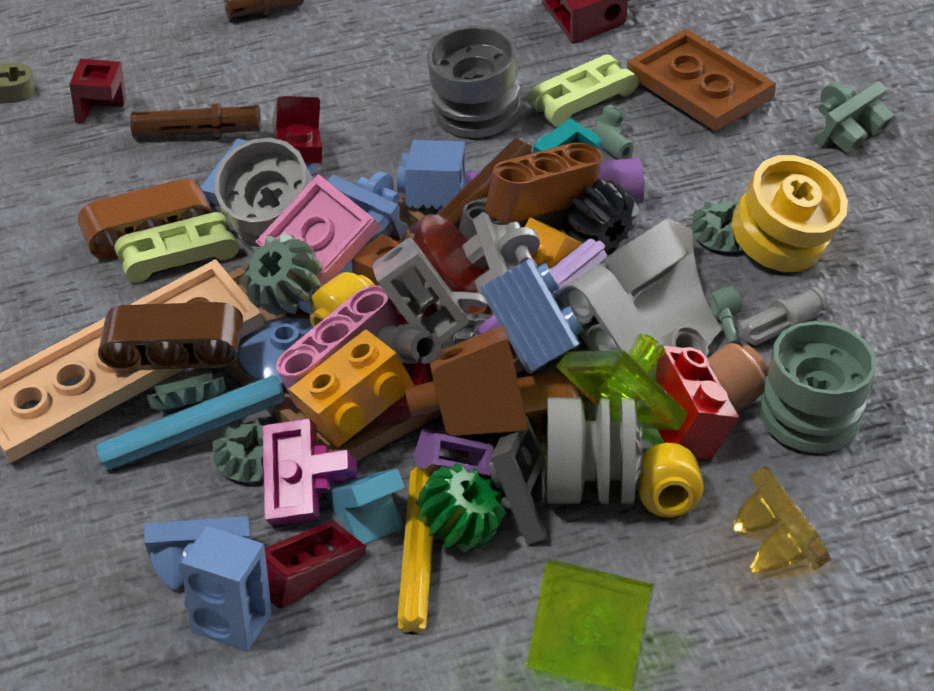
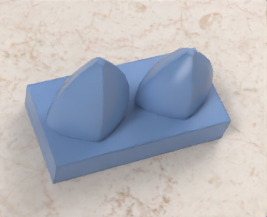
[144,516,252,590]

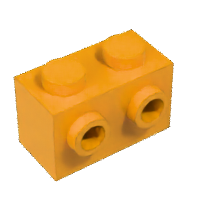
[289,329,414,448]

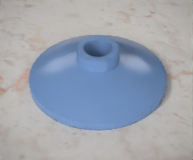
[238,317,313,388]

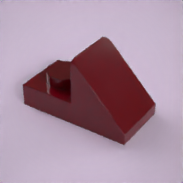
[272,96,323,163]

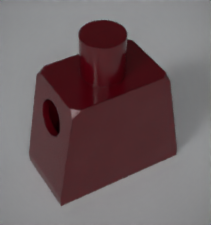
[542,0,631,44]

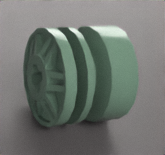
[760,321,876,453]

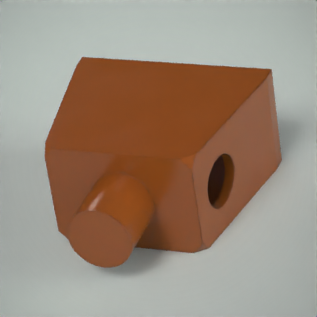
[405,326,529,436]

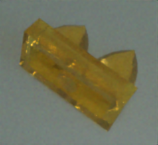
[733,465,832,572]

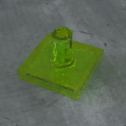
[557,334,688,429]
[526,559,655,691]

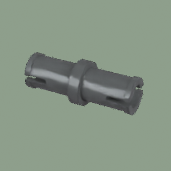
[377,324,441,364]

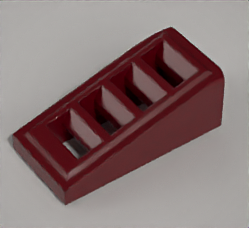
[264,520,366,609]

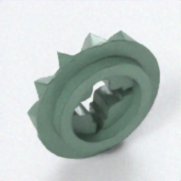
[692,197,743,252]
[147,372,226,411]
[213,417,276,482]

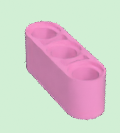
[276,285,403,409]

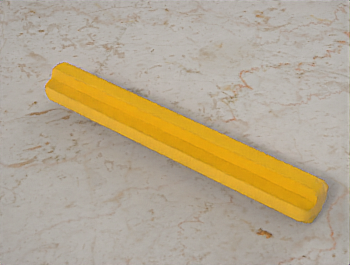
[397,466,434,633]

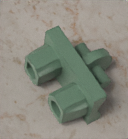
[813,81,894,155]

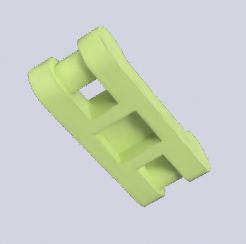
[527,54,639,127]
[114,212,239,283]

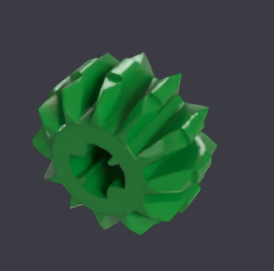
[415,463,506,553]

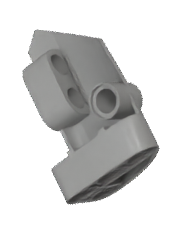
[553,218,722,406]

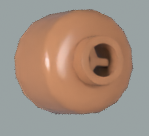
[707,343,769,413]

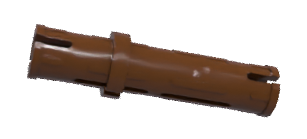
[130,103,261,139]

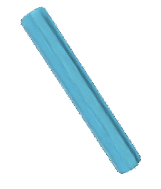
[96,375,285,470]

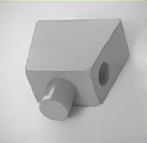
[372,237,469,343]

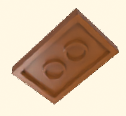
[627,29,776,131]

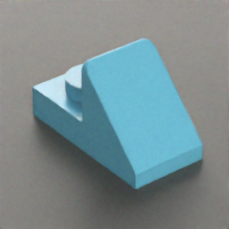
[324,468,405,544]

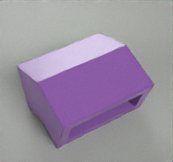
[413,428,493,479]

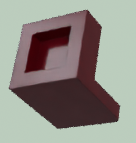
[69,58,126,123]

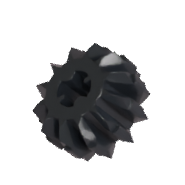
[562,179,640,254]

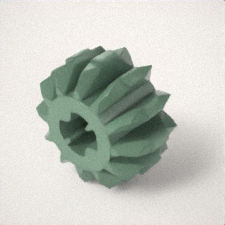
[239,232,323,316]

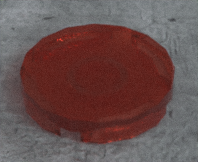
[410,214,484,293]

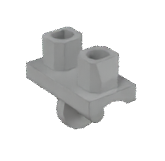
[462,212,540,295]

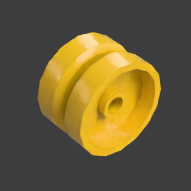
[731,155,848,272]

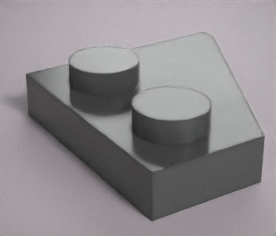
[489,416,547,545]

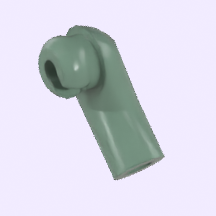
[593,105,634,160]

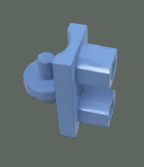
[328,171,408,245]

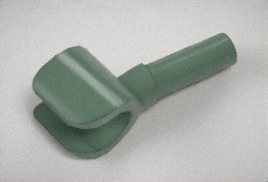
[710,286,742,345]

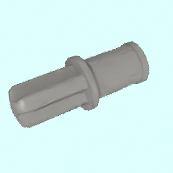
[739,287,828,345]

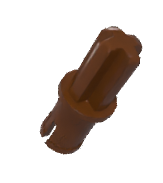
[223,0,304,20]

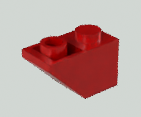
[653,345,739,460]

